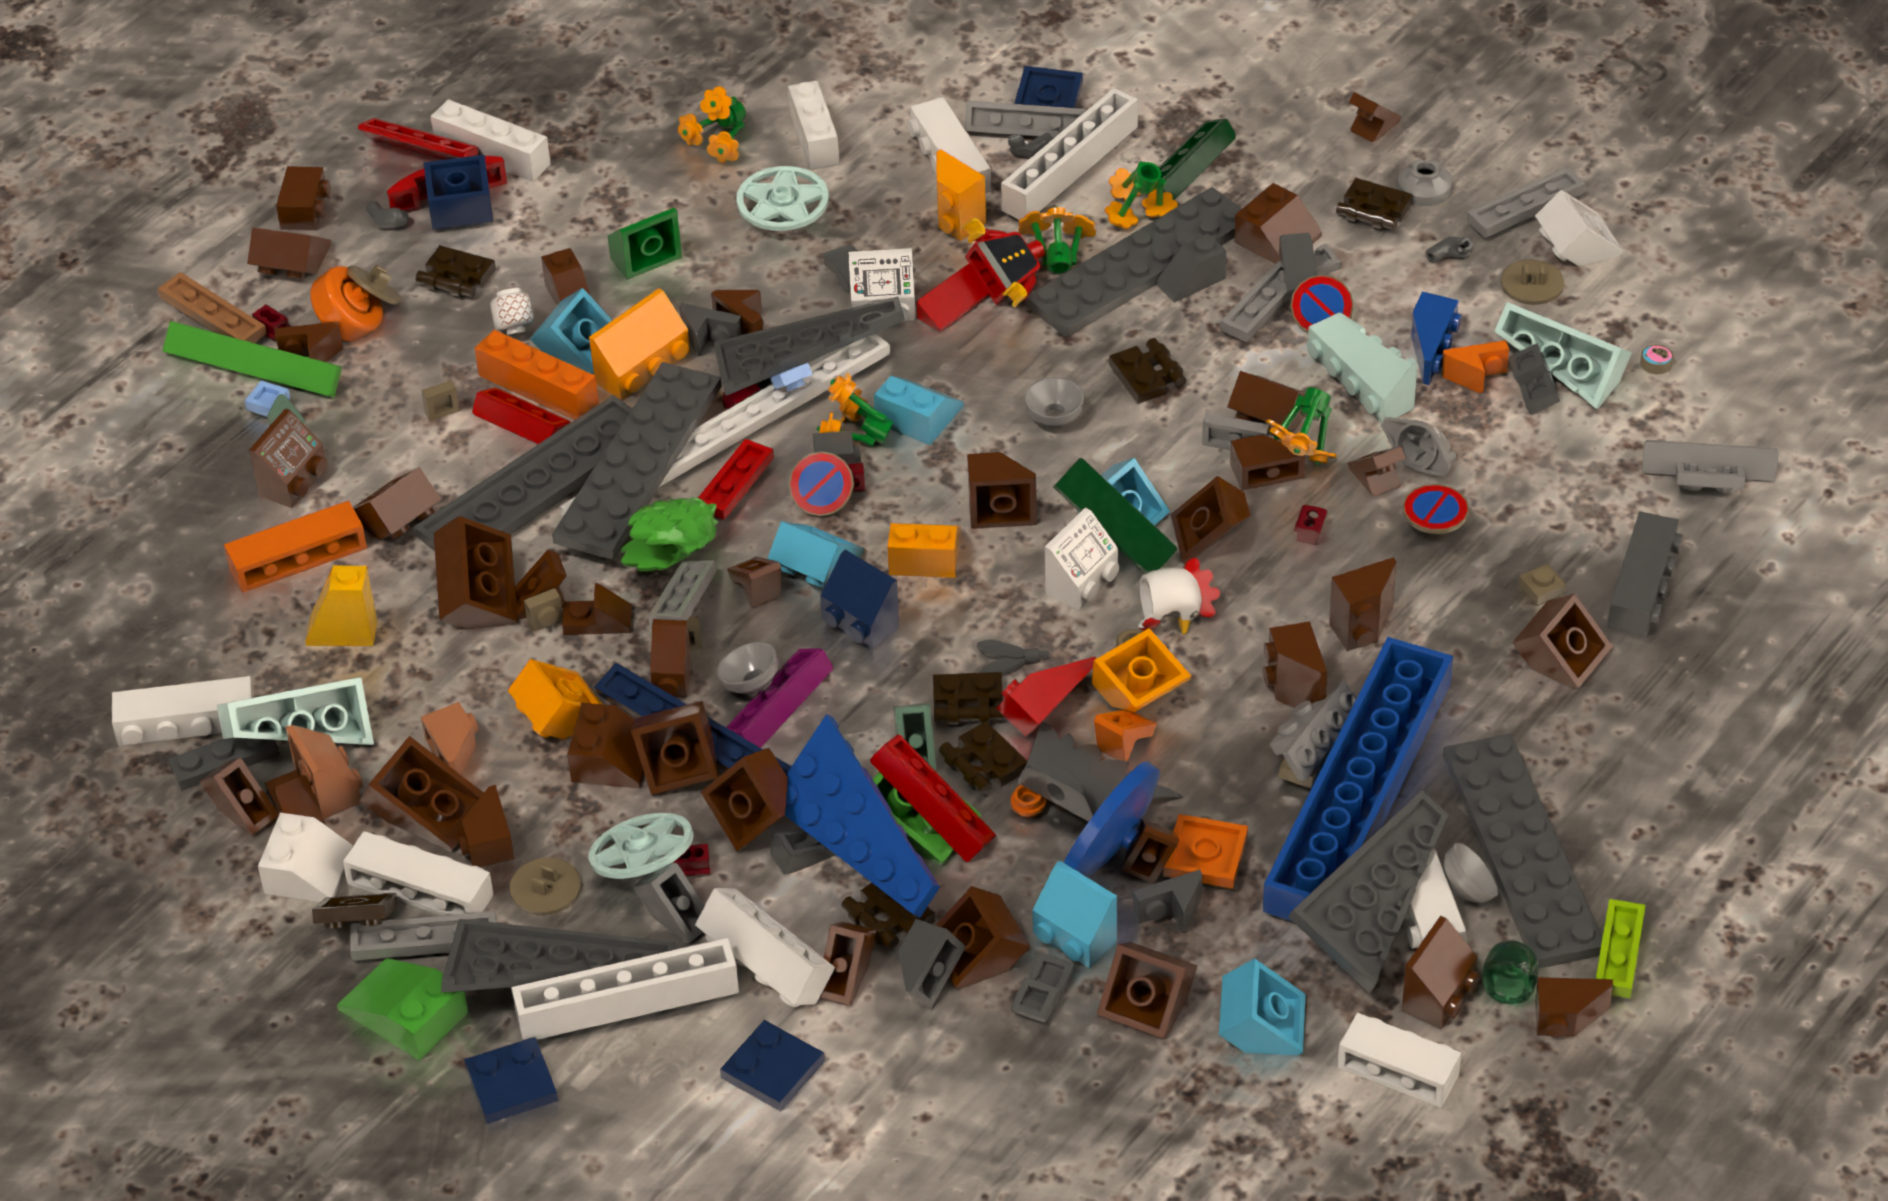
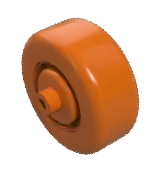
[310,266,383,342]

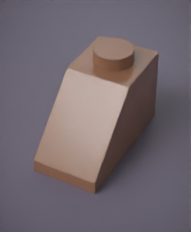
[421,702,478,775]

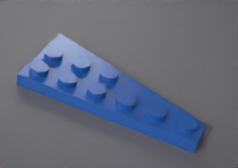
[785,714,940,917]

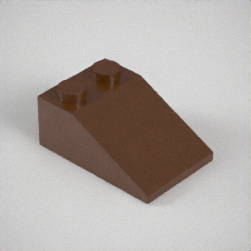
[359,736,484,852]

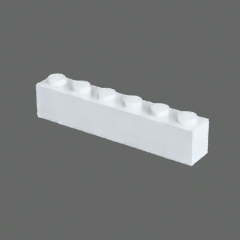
[1001,88,1138,220]
[511,938,739,1040]

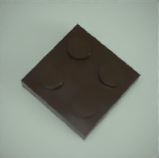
[312,893,398,929]

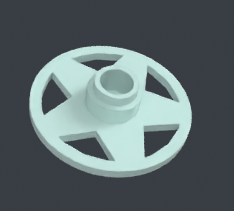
[737,166,829,231]
[588,813,693,879]

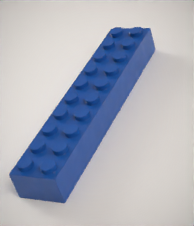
[1263,637,1453,921]

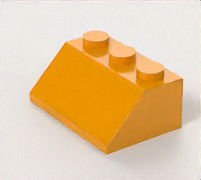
[589,288,690,400]

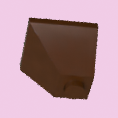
[1170,476,1251,563]

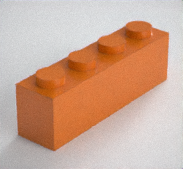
[474,330,599,420]
[224,500,367,593]

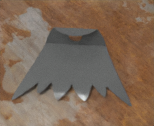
[1017,721,1183,821]

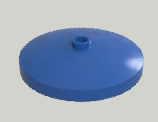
[1064,761,1160,878]

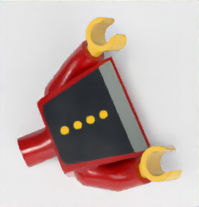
[962,218,1045,307]

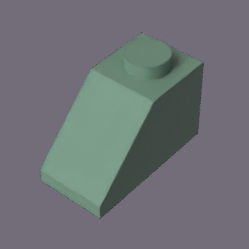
[893,703,937,772]

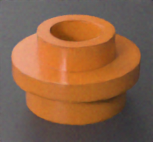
[1010,785,1046,817]

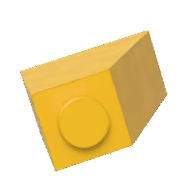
[305,565,378,646]

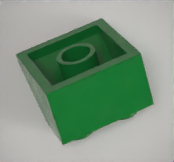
[607,207,682,280]

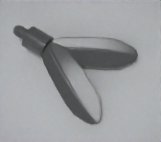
[977,640,1049,676]

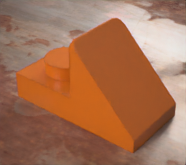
[1441,340,1509,393]
[1094,710,1157,762]

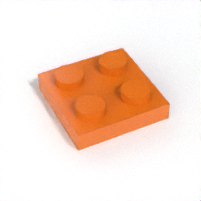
[1163,814,1248,889]

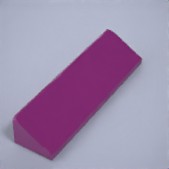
[726,648,833,748]

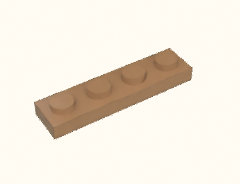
[157,272,267,343]

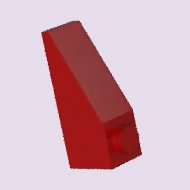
[996,656,1097,737]

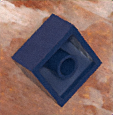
[424,155,494,230]
[820,549,899,650]

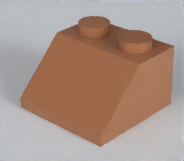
[285,725,363,819]

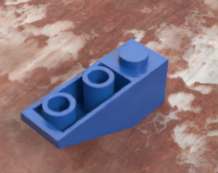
[1411,291,1462,385]

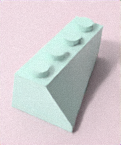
[1494,302,1632,409]
[1307,312,1417,423]
[217,677,374,745]

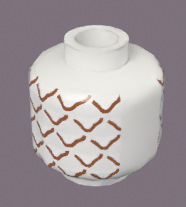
[490,288,534,336]

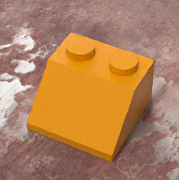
[936,149,986,241]
[887,523,961,578]
[1092,628,1191,712]
[508,659,603,739]

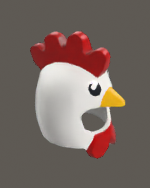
[1138,558,1220,635]

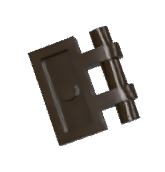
[1336,178,1413,230]
[415,245,496,297]
[1109,338,1186,404]
[933,672,1004,725]
[939,721,1027,794]
[841,883,935,950]

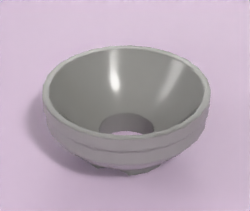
[1397,159,1453,206]
[1025,377,1084,428]
[717,642,779,695]
[1444,843,1498,903]

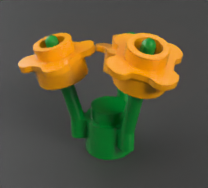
[817,373,894,447]

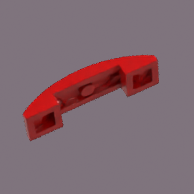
[386,156,507,213]

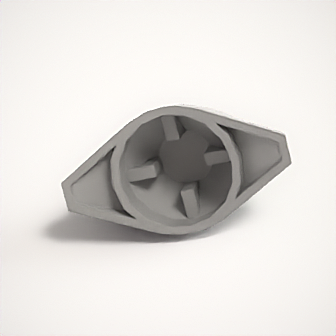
[1381,417,1456,476]

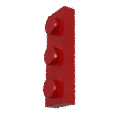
[698,439,774,520]

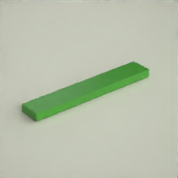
[162,321,342,397]

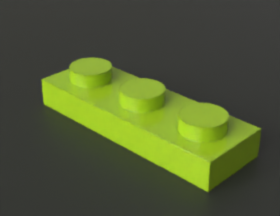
[1596,899,1646,998]

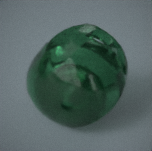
[1482,940,1539,1004]

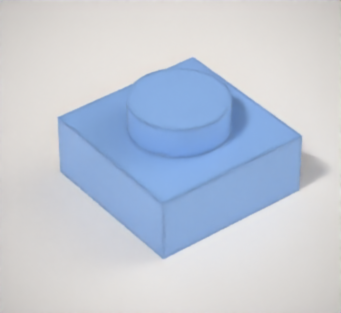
[770,363,813,392]
[245,381,290,416]

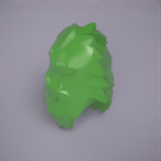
[621,497,719,571]

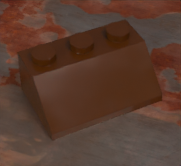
[434,516,518,629]

